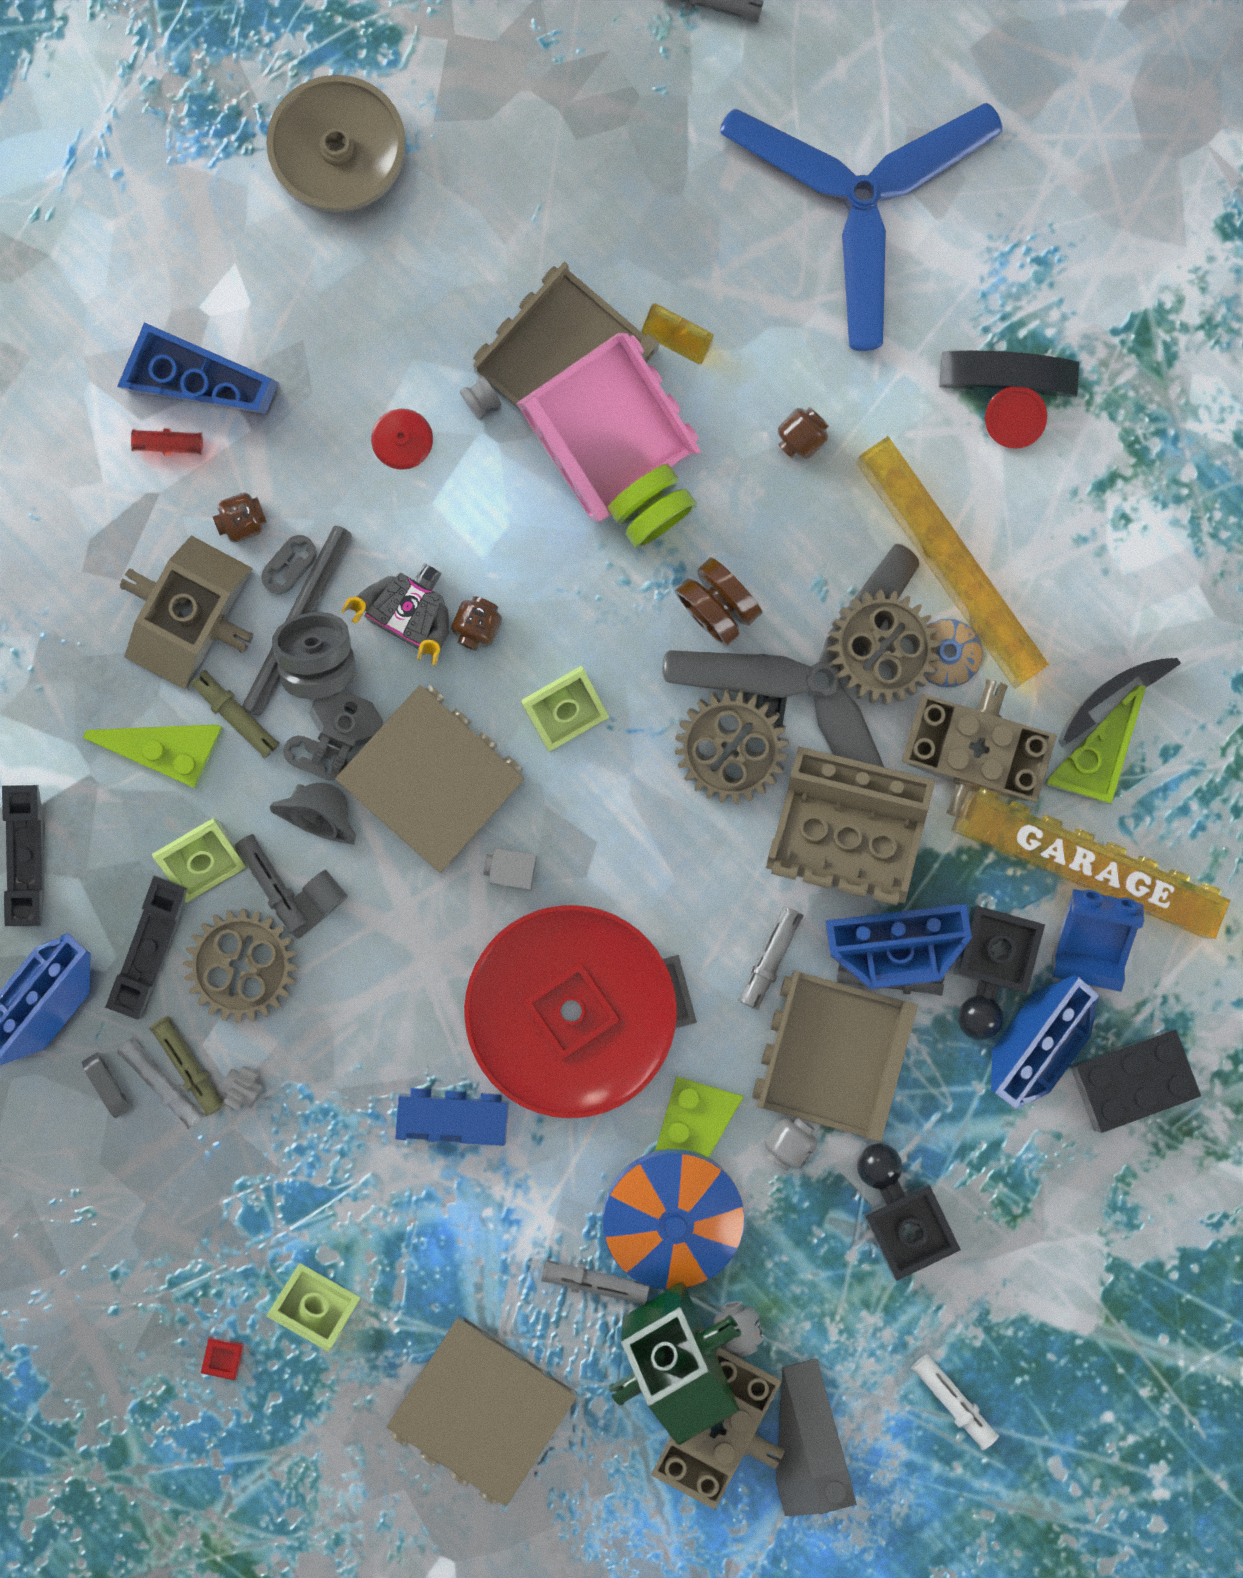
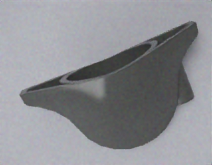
[270,782,356,845]

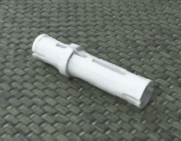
[911,1353,999,1451]

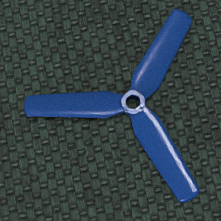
[720,103,1003,351]

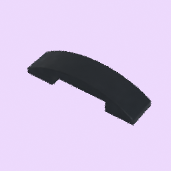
[939,350,1080,397]
[1058,658,1181,747]
[2,785,44,926]
[105,875,188,1020]

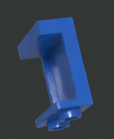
[1052,889,1144,992]

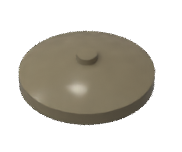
[266,75,406,213]

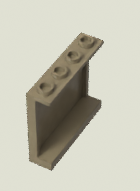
[473,261,659,413]
[335,685,524,873]
[752,970,918,1142]
[386,1314,577,1507]

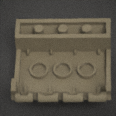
[766,746,936,906]

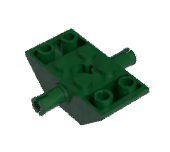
[609,1282,741,1445]

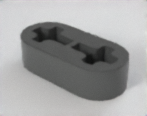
[261,535,317,595]
[283,735,348,781]
[81,1052,132,1118]

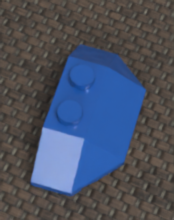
[825,904,972,990]
[0,933,91,1066]
[991,975,1099,1110]

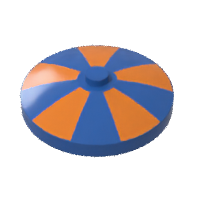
[602,1149,745,1290]

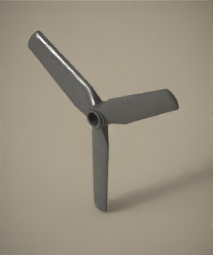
[662,544,920,768]

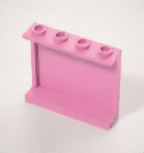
[516,333,701,522]

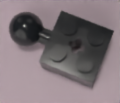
[953,906,1045,1041]
[857,1143,961,1281]

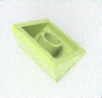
[521,666,609,752]
[152,818,247,903]
[267,1263,360,1352]

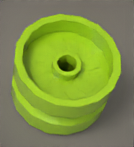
[607,464,697,549]

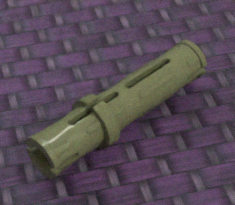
[190,670,280,759]
[149,1016,225,1117]

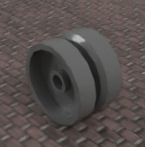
[272,612,356,699]

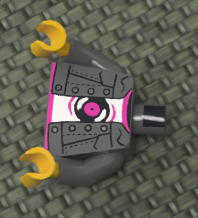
[341,563,449,665]

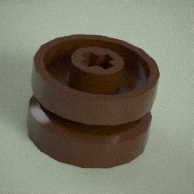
[675,557,763,647]

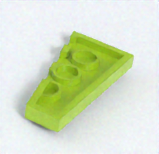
[654,1076,744,1157]

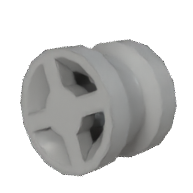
[460,375,502,420]

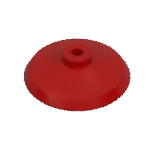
[985,387,1047,449]
[371,409,433,470]

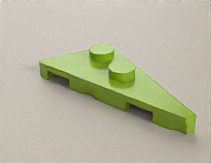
[1045,685,1146,804]
[82,724,223,789]

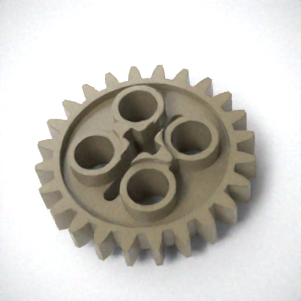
[826,590,941,705]
[675,689,789,804]
[183,908,299,1023]

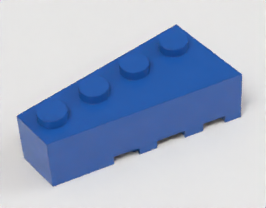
[117,322,279,415]

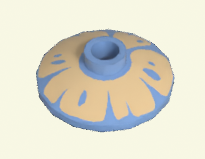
[923,619,982,687]

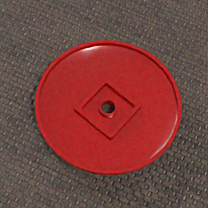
[464,905,677,1118]

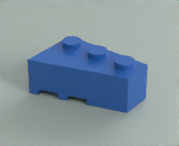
[395,1088,509,1146]

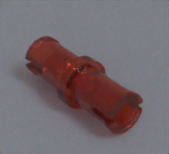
[131,428,203,456]

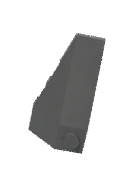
[776,1358,857,1516]

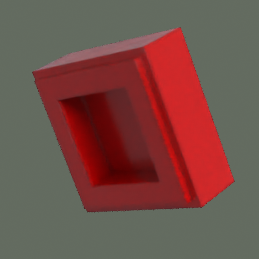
[201,1337,244,1381]

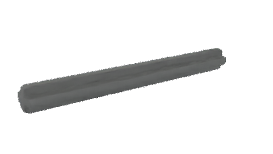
[243,525,352,716]

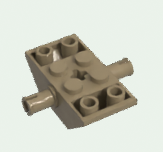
[120,535,253,690]
[901,679,1057,820]
[651,1347,785,1510]

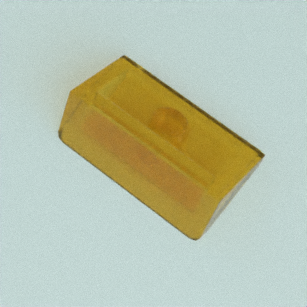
[642,303,714,364]

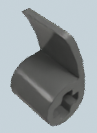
[276,869,348,939]

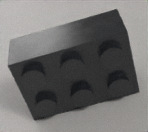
[1070,1029,1201,1133]

